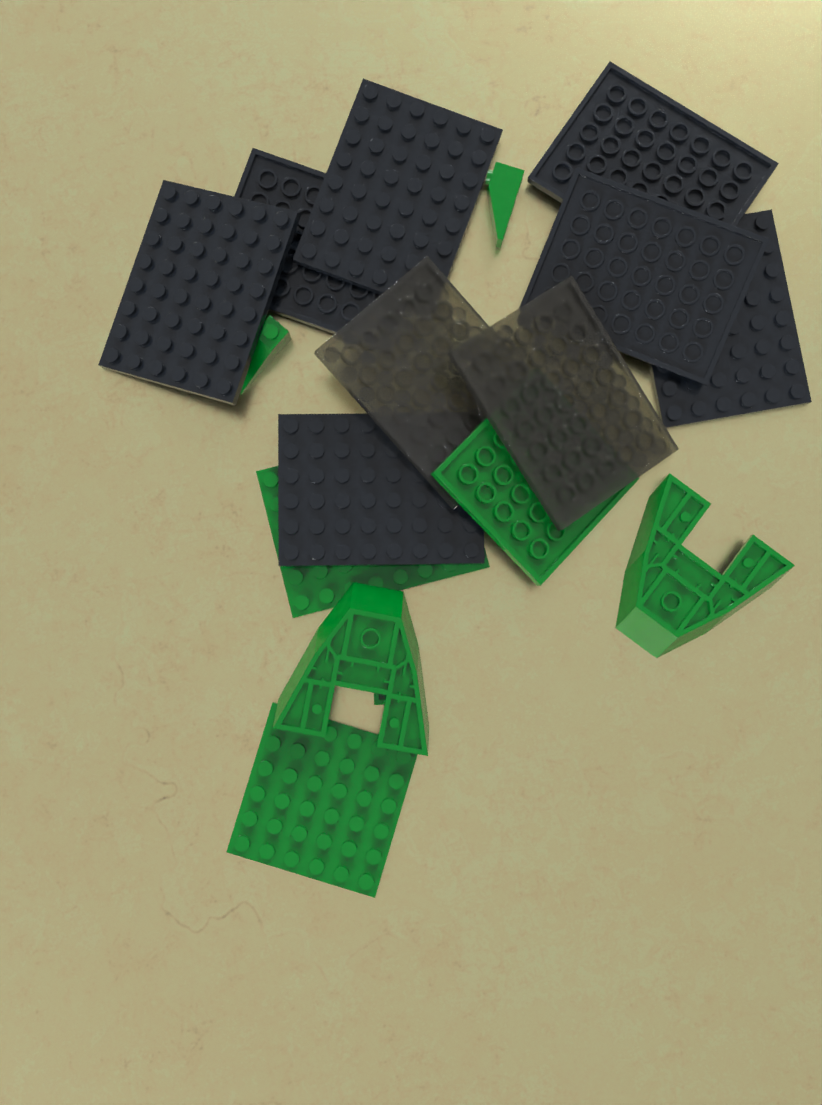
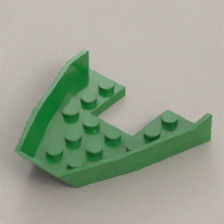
[615,473,795,658]
[273,582,429,756]

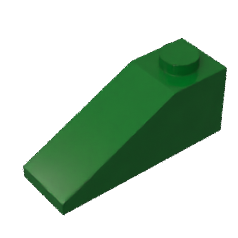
[485,162,525,248]
[240,315,291,394]

